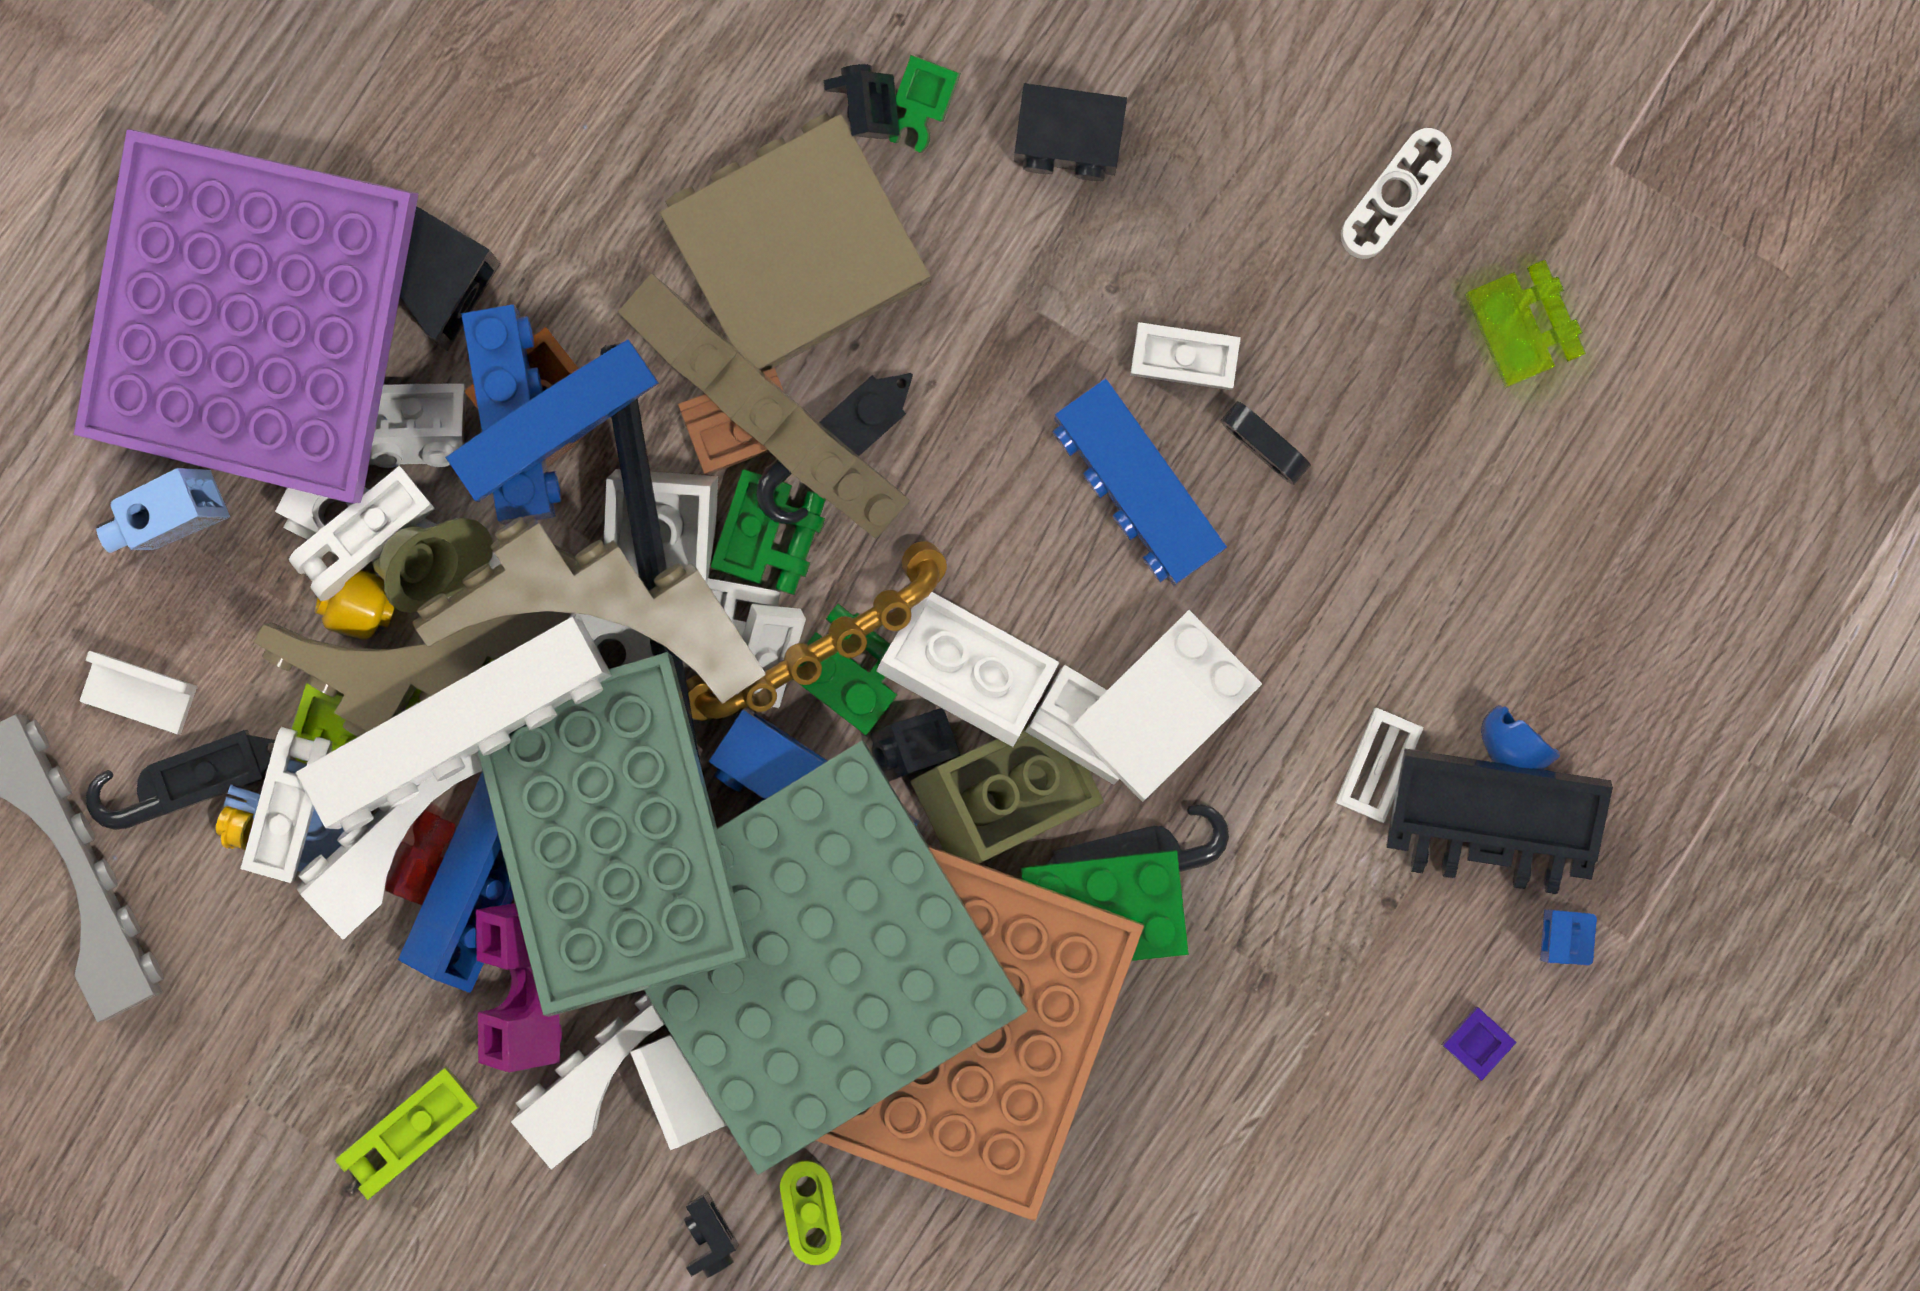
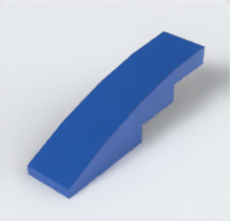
[445,339,659,502]

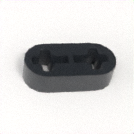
[1220,401,1311,485]

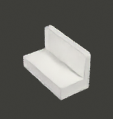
[80,651,197,735]

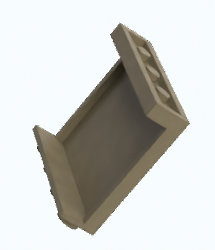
[660,113,931,372]

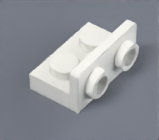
[369,384,466,468]

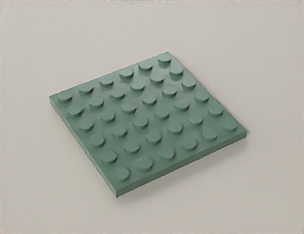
[644,740,1028,1175]

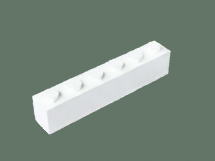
[296,617,612,833]

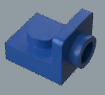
[1540,909,1597,965]

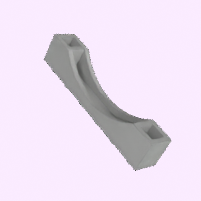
[0,714,164,1022]

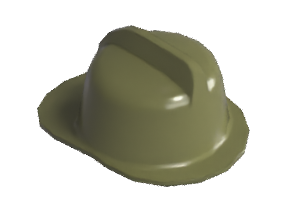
[373,517,493,613]

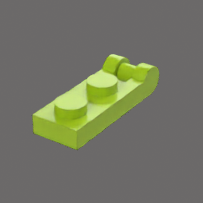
[335,1067,480,1200]

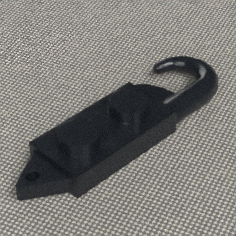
[756,373,913,525]
[86,730,275,830]
[1046,804,1229,872]

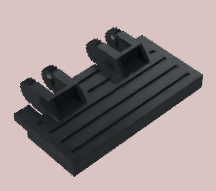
[1386,748,1613,894]

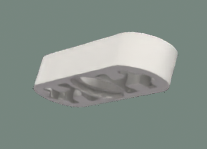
[1341,128,1452,259]

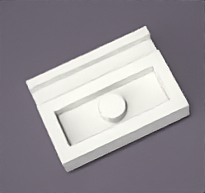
[1025,665,1119,785]

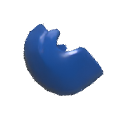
[1481,705,1560,770]

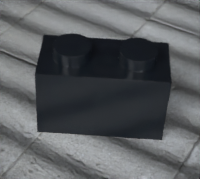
[1014,83,1127,181]

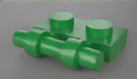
[711,469,826,595]
[793,604,898,736]

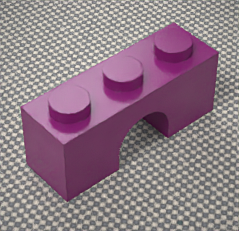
[476,903,562,1073]

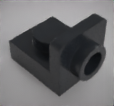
[823,64,900,139]
[871,708,961,782]
[684,1192,739,1278]

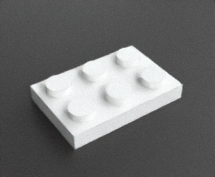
[876,592,1060,747]

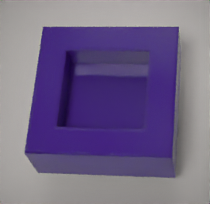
[1441,1007,1517,1081]

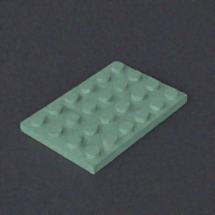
[478,652,750,1017]

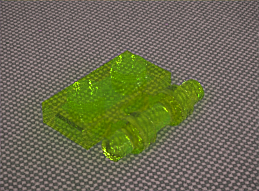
[1465,260,1586,389]

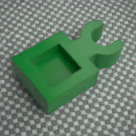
[889,55,961,153]

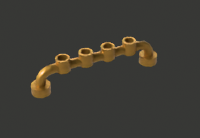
[686,541,947,721]

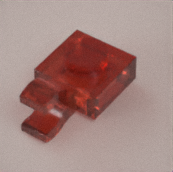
[384,810,455,905]

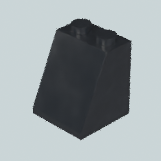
[400,206,501,351]

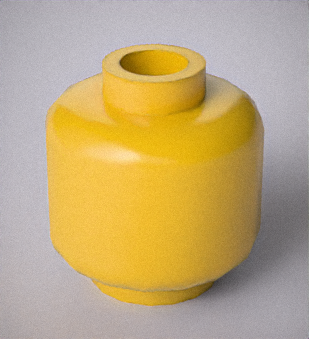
[315,570,394,640]

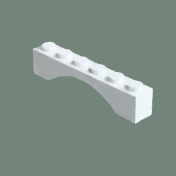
[296,751,483,939]
[511,993,665,1170]

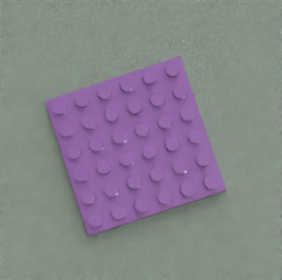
[74,129,418,504]

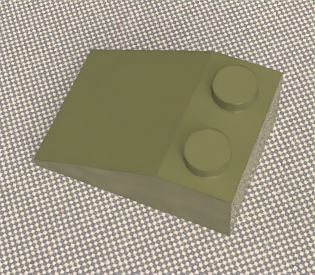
[911,724,1105,864]

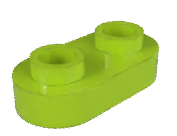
[780,1160,842,1265]

